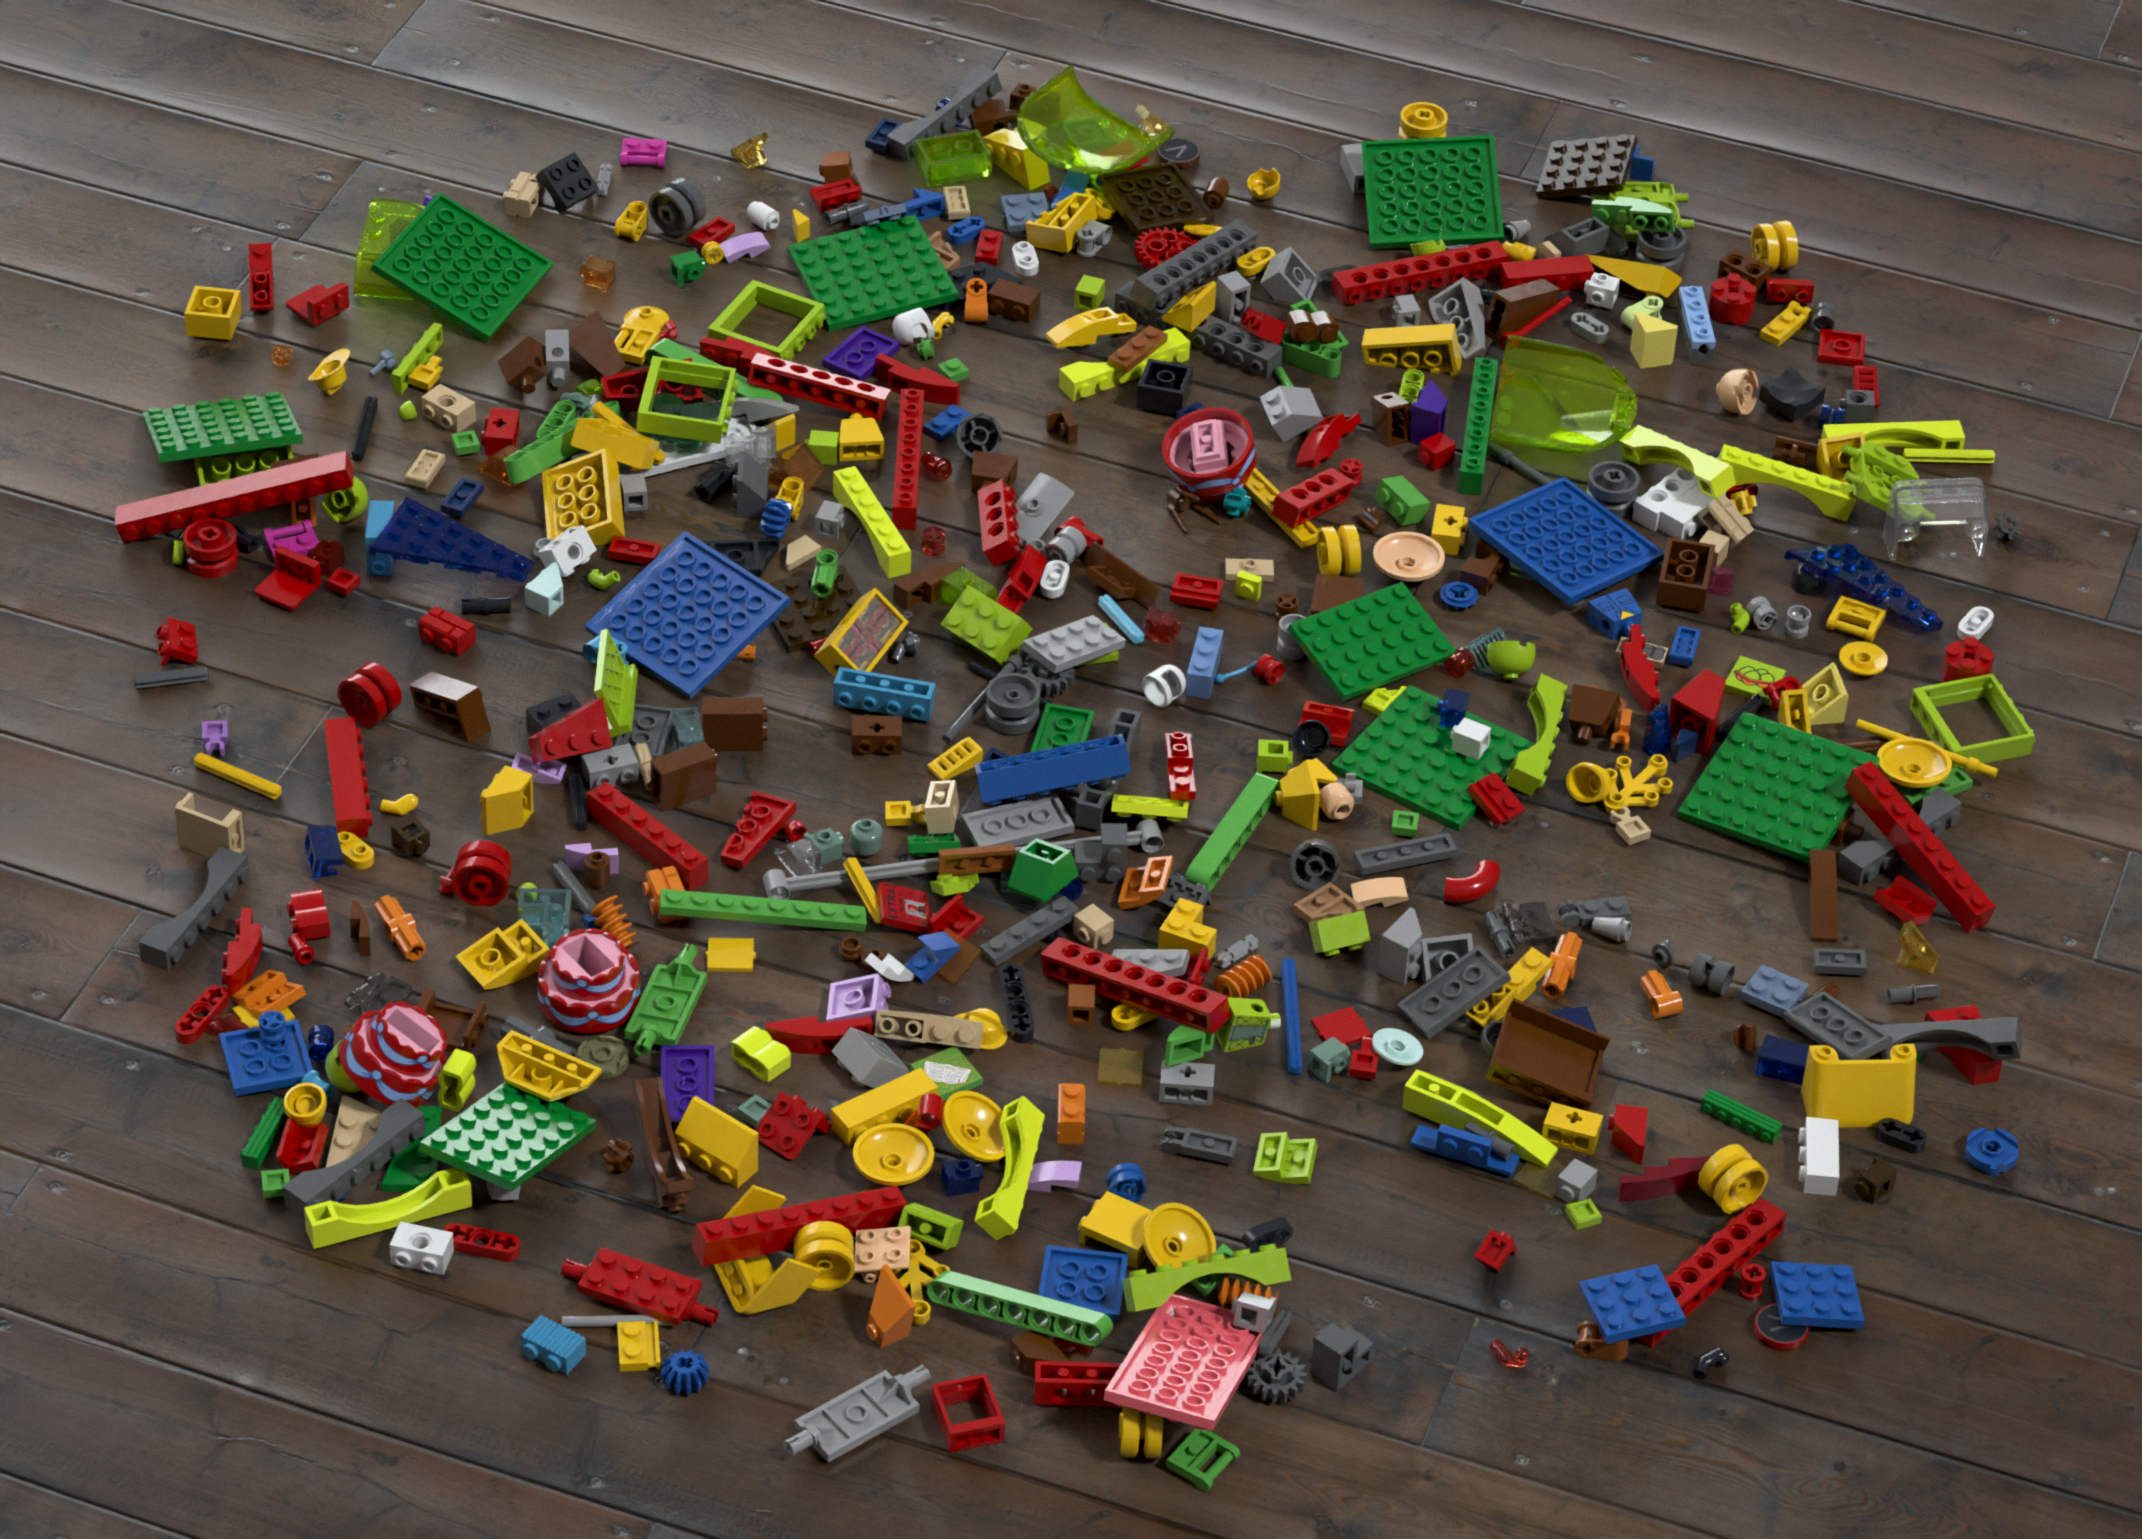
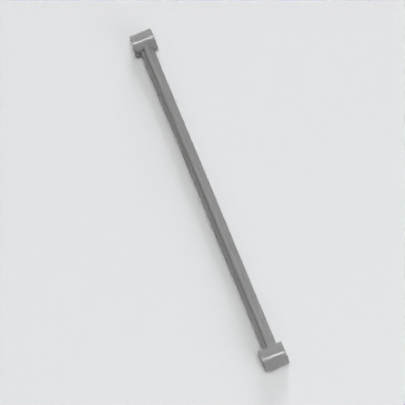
[763,819,1164,900]

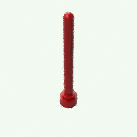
[1498,296,1572,352]

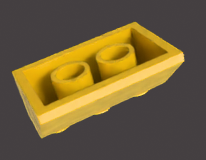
[675,1096,758,1189]

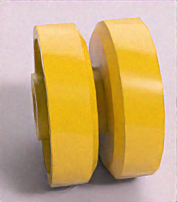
[1398,102,1448,140]
[1751,220,1798,272]
[1317,524,1361,577]
[1698,1144,1768,1214]
[794,1221,855,1291]
[1119,1406,1163,1459]

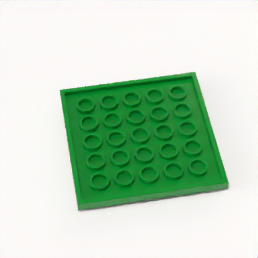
[1361,135,1504,249]
[371,192,554,342]
[787,215,959,332]
[143,392,303,463]
[1331,685,1536,832]
[1678,712,1880,863]

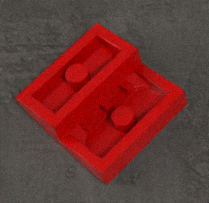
[1298,701,1355,747]

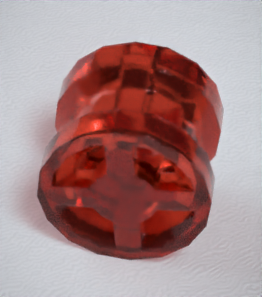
[921,526,945,556]
[1445,647,1476,678]

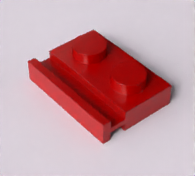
[1170,573,1224,610]
[1466,772,1526,828]

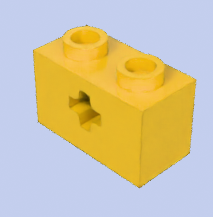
[1431,504,1468,555]
[1542,1102,1603,1156]

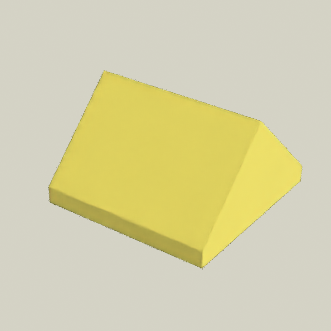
[1630,311,1678,369]
[1802,662,1849,725]

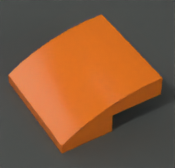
[1118,855,1174,910]
[229,969,306,1018]

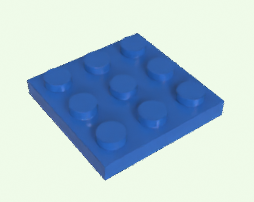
[219,1019,313,1096]
[1039,1245,1128,1322]
[1769,1261,1865,1329]
[1579,1264,1686,1344]

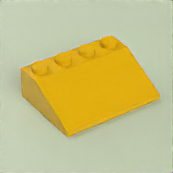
[542,448,625,546]

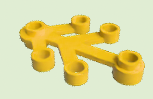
[1604,754,1673,815]
[878,1239,950,1326]

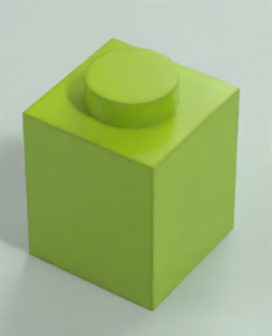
[1074,275,1105,311]
[804,430,839,465]

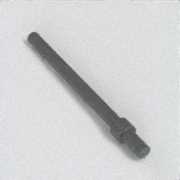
[1487,442,1553,486]
[942,647,1028,743]

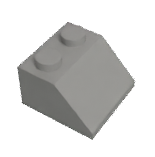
[1260,246,1319,304]
[1260,386,1324,442]
[1378,907,1423,986]
[1419,933,1473,984]
[832,1027,910,1089]

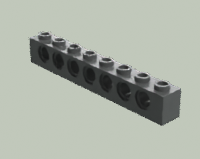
[1129,219,1258,311]
[1114,280,1283,379]

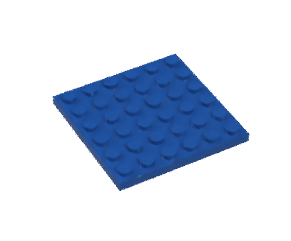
[1466,477,1665,605]
[585,531,791,700]

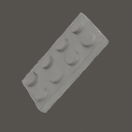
[1021,615,1126,674]
[961,793,1074,847]

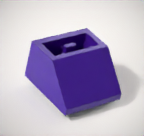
[1409,380,1448,445]

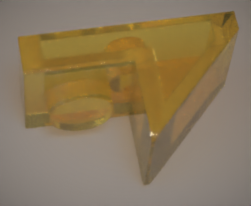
[1134,103,1175,142]
[730,132,770,169]
[1896,920,1941,975]

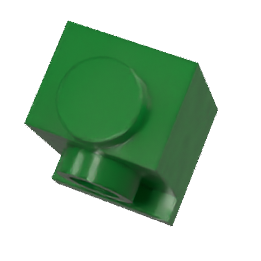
[670,250,706,287]

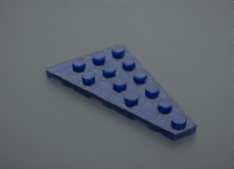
[369,496,535,582]
[1784,543,1944,631]

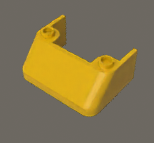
[714,1185,822,1315]

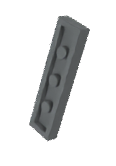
[1353,833,1458,875]
[980,895,1079,966]

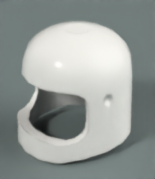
[892,307,935,345]
[1142,664,1186,707]

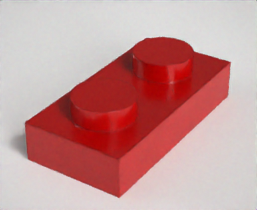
[688,216,735,249]
[975,230,1003,266]
[608,536,661,565]

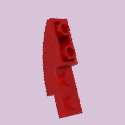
[248,243,274,311]
[700,336,778,377]
[875,353,960,405]
[1296,413,1362,469]
[995,543,1047,615]
[1620,624,1660,714]
[1165,732,1196,800]
[222,908,263,996]
[765,1016,873,1055]

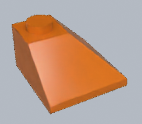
[866,1264,916,1349]

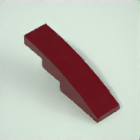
[1617,1156,1711,1202]

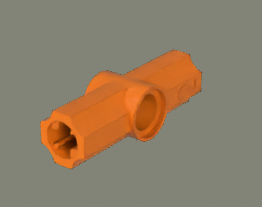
[375,895,426,962]
[1541,932,1583,1000]

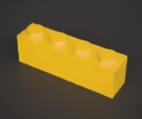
[831,1068,938,1147]

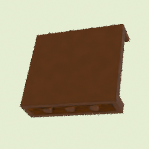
[1485,998,1611,1111]

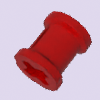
[1738,1263,1766,1300]

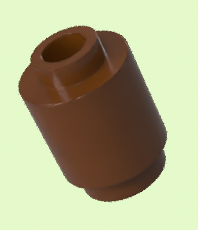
[1203,177,1229,209]
[584,851,610,890]

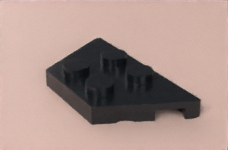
[943,262,1022,310]
[701,537,780,577]

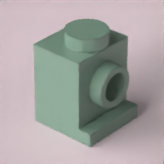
[803,828,844,867]
[1308,1037,1351,1084]

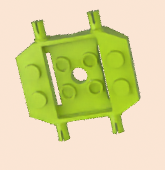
[1591,182,1694,242]
[1841,441,1936,524]

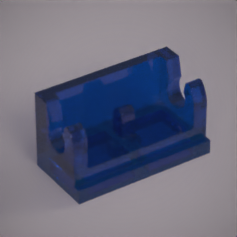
[304,825,344,879]

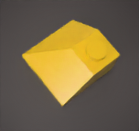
[1275,760,1320,831]

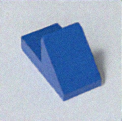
[901,188,945,222]
[905,931,961,984]

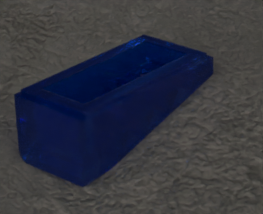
[1642,703,1672,757]

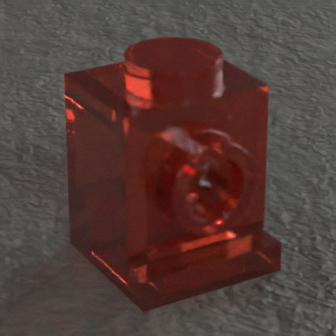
[308,539,344,577]
[1143,605,1182,644]

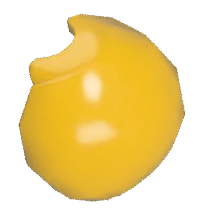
[1247,168,1280,200]
[1502,241,1537,262]

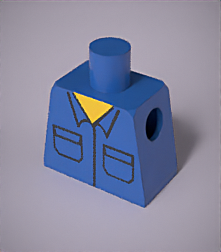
[1586,588,1642,639]

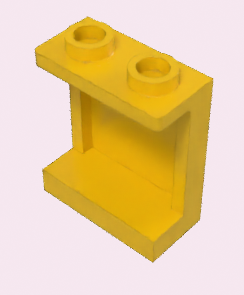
[1078,1191,1152,1269]

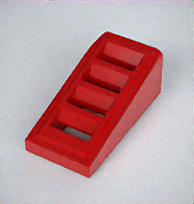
[1851,365,1879,408]

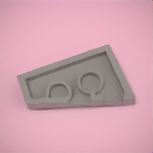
[1112,949,1190,977]

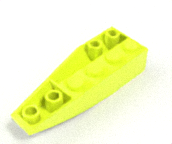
[1402,1069,1558,1168]

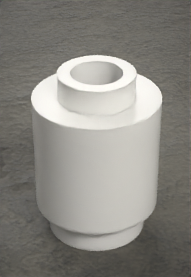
[746,201,779,231]

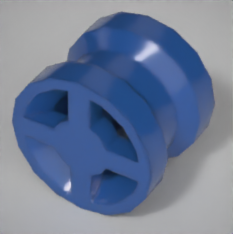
[258,1010,286,1044]

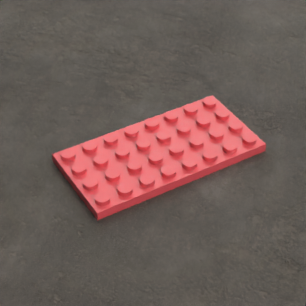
[1103,1294,1264,1431]

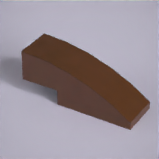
[893,562,965,610]

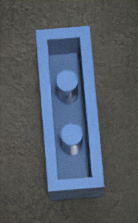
[1185,627,1224,699]

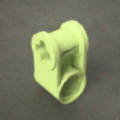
[1620,296,1663,330]

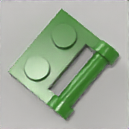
[1166,1428,1240,1492]

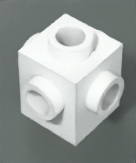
[1584,272,1620,309]

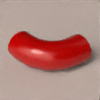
[1444,860,1501,903]

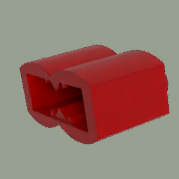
[286,888,331,940]

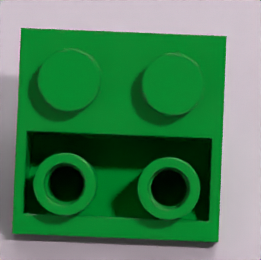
[1007,838,1079,903]

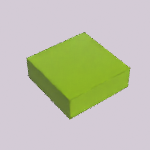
[1565,1198,1602,1230]

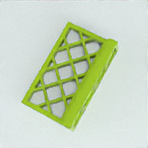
[594,629,638,737]

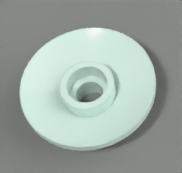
[1372,1028,1423,1065]

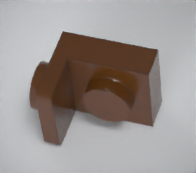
[1046,408,1078,445]

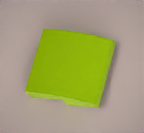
[1253,1132,1317,1184]

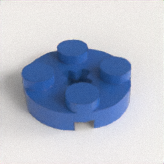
[1964,1127,2019,1177]

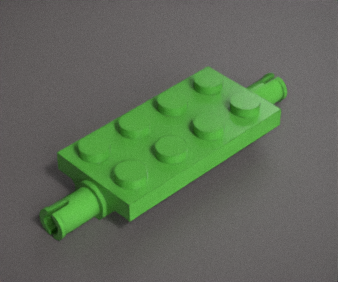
[625,944,708,1057]

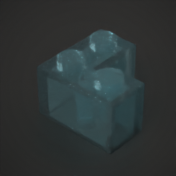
[518,888,572,947]

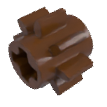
[601,1138,634,1173]

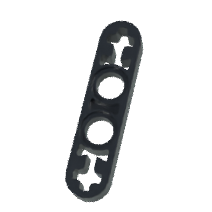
[999,963,1034,1043]

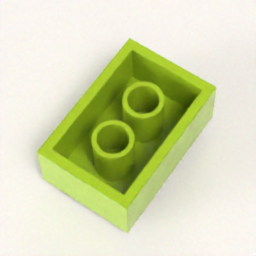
[940,585,1033,667]

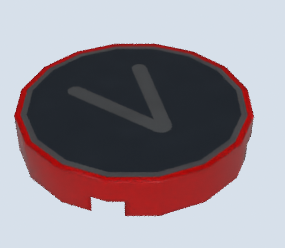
[1754,1303,1809,1350]

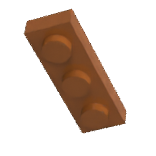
[1108,325,1168,374]
[937,844,1016,875]

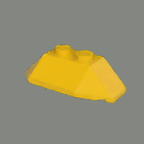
[497,1030,602,1102]

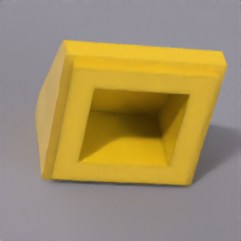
[792,209,810,242]

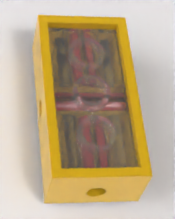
[814,587,909,677]

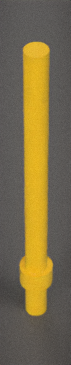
[1855,719,1998,778]

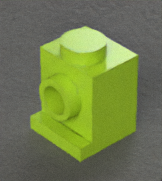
[1257,739,1293,774]

